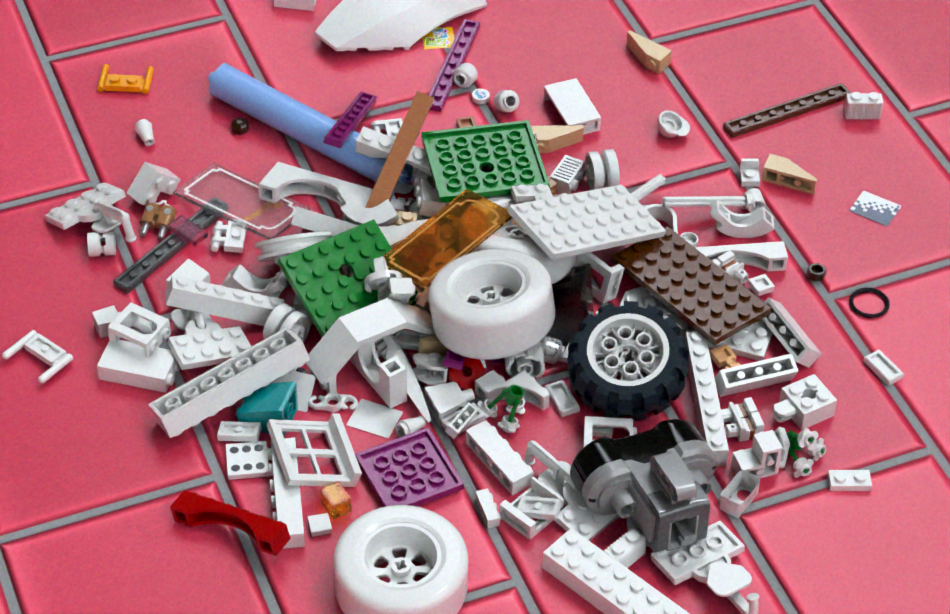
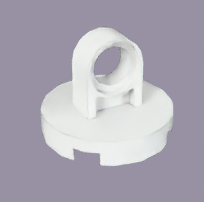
[364,256,402,293]

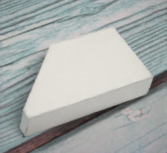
[774,427,790,469]

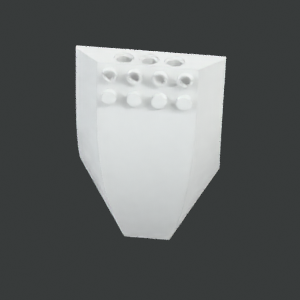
[314,0,487,51]

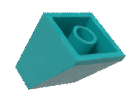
[236,382,298,437]

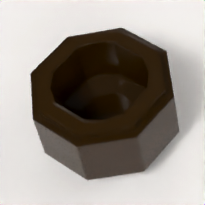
[231,118,249,135]
[807,263,826,281]

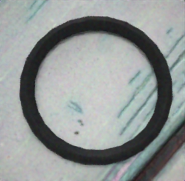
[849,287,890,318]

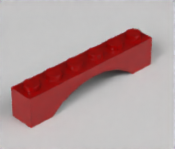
[170,490,291,556]

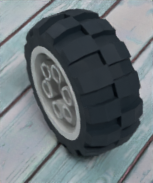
[567,301,689,421]

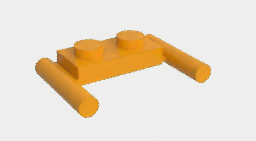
[97,64,154,94]

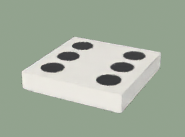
[226,441,269,480]

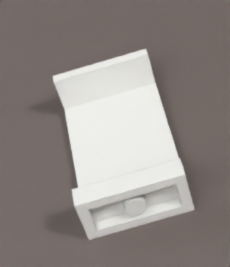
[544,78,601,135]

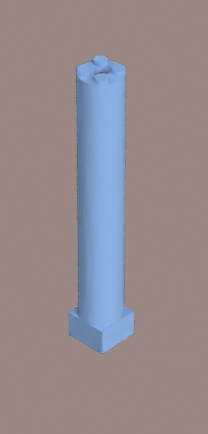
[208,63,413,199]

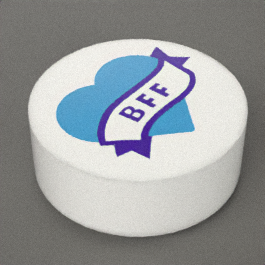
[472,89,490,105]

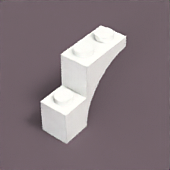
[92,305,156,338]
[475,370,550,410]

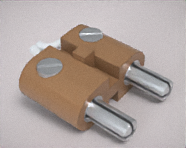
[140,200,177,240]

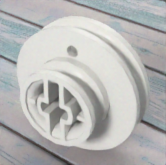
[255,232,332,275]

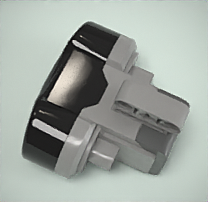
[570,419,717,553]

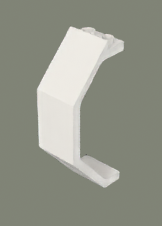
[305,298,435,393]

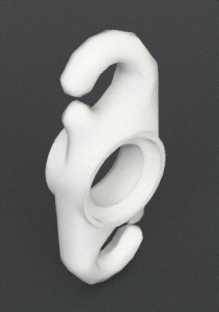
[308,393,358,413]

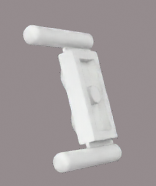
[2,330,73,383]

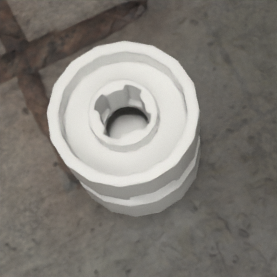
[87,231,116,257]

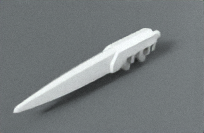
[375,334,431,423]

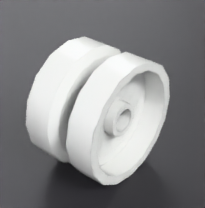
[585,149,620,190]
[263,303,311,343]

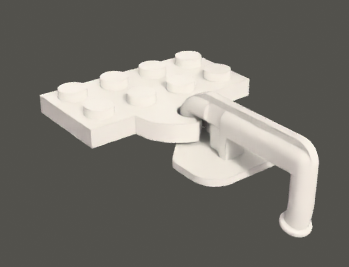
[44,183,137,242]
[167,309,251,370]
[523,440,619,541]
[651,521,759,614]

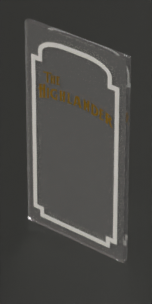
[173,163,311,240]

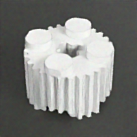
[504,342,545,378]

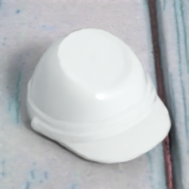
[657,111,690,138]

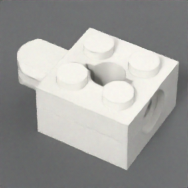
[773,374,837,430]

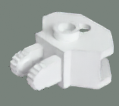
[412,353,448,385]

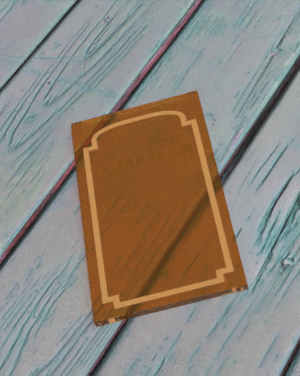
[384,189,512,290]

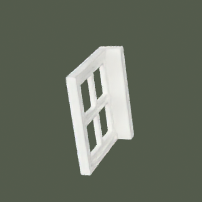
[267,413,362,487]

